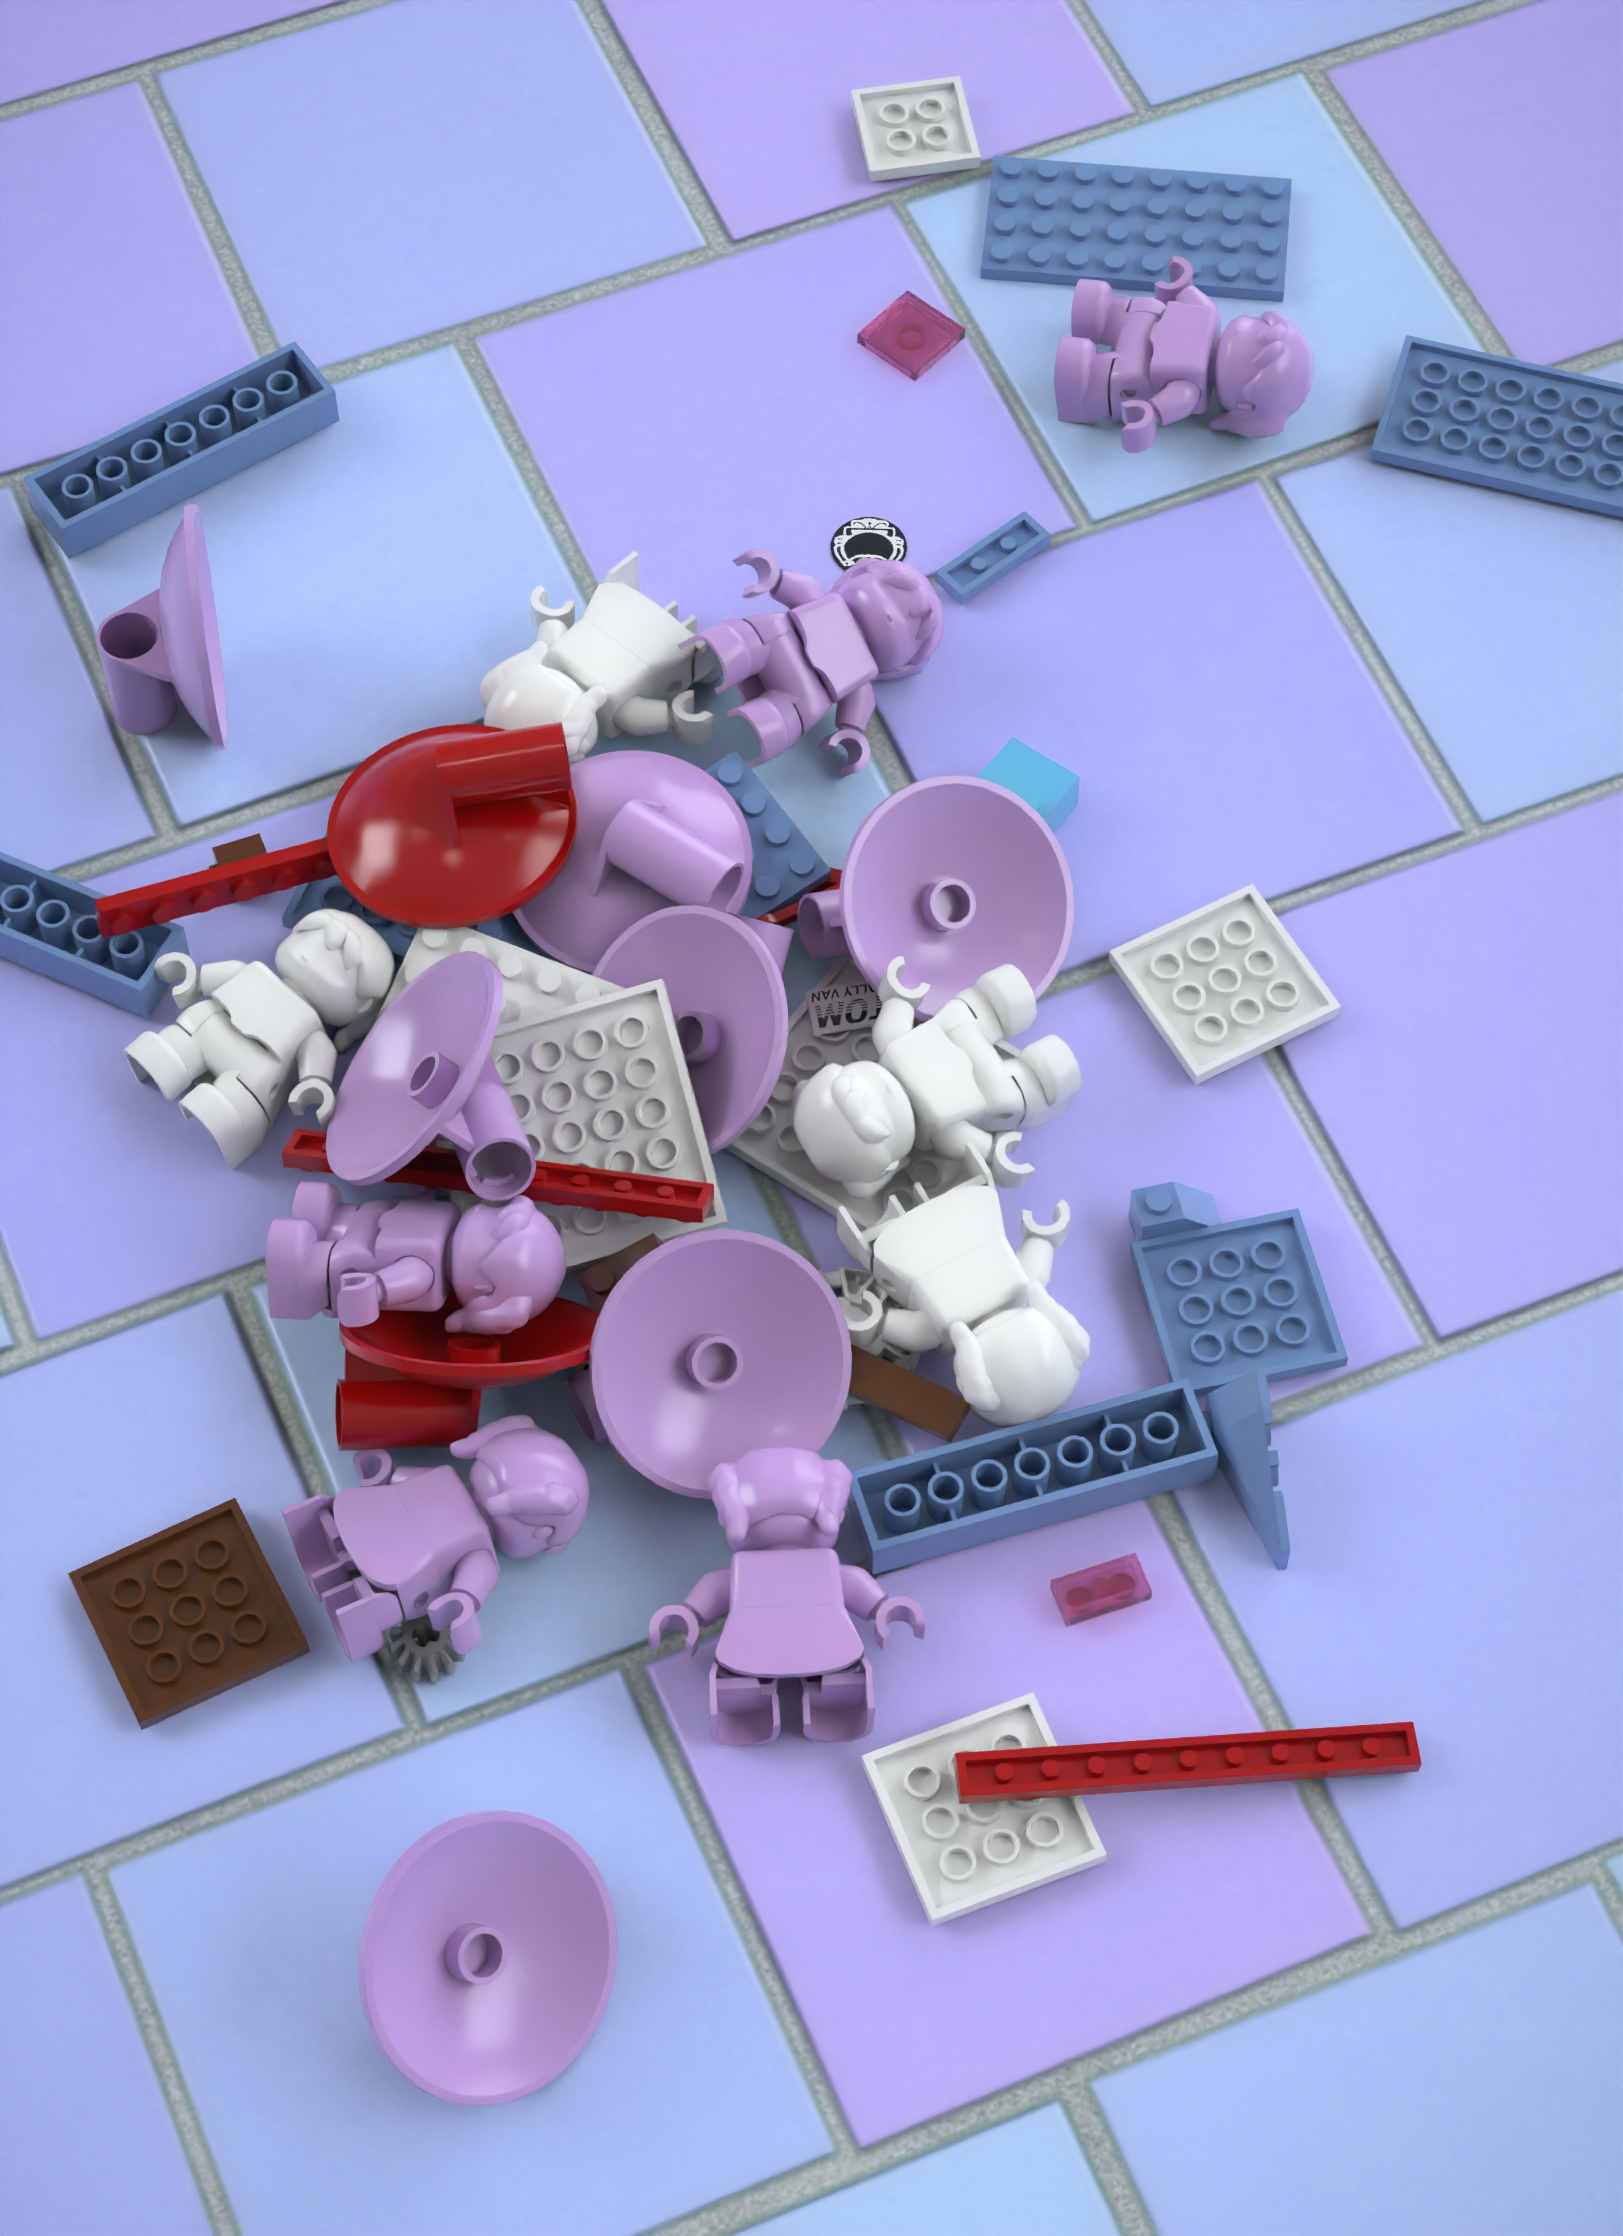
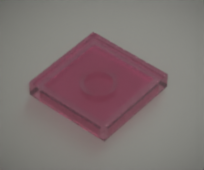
[857,290,965,381]

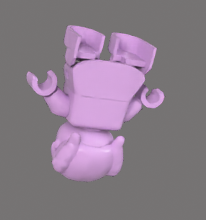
[1054,256,1315,453]
[677,548,945,777]
[265,1181,566,1335]
[282,1415,590,1663]
[648,1446,926,1747]

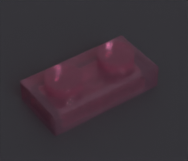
[1050,1552,1152,1627]

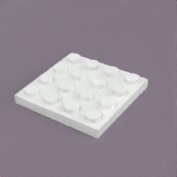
[1109,884,1341,1085]
[861,1692,1107,1927]

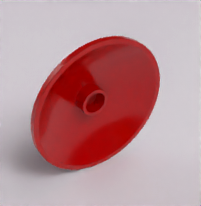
[327,722,578,929]
[335,1289,599,1451]

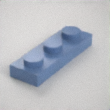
[935,511,1051,605]

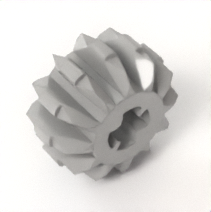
[388,1614,465,1685]

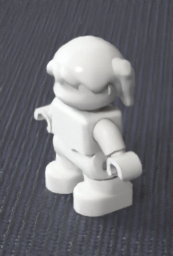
[479,551,724,765]
[122,909,396,1170]
[791,956,1082,1199]
[837,1140,1090,1427]

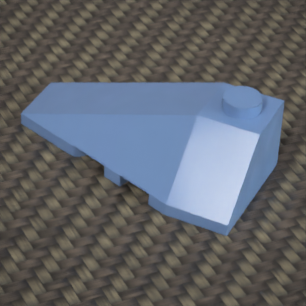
[1202,1368,1291,1570]

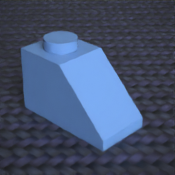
[1128,1181,1222,1241]

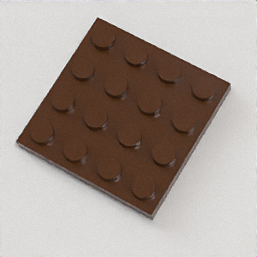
[68,1498,310,1730]

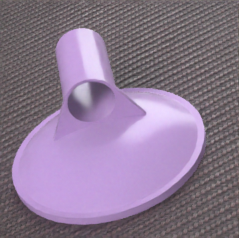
[96,503,228,751]
[512,750,753,975]
[797,775,1075,1023]
[592,905,794,1154]
[326,951,536,1201]
[563,1229,852,1500]
[358,1810,618,2106]

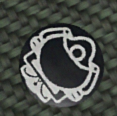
[831,517,907,571]

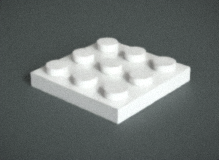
[851,76,981,182]

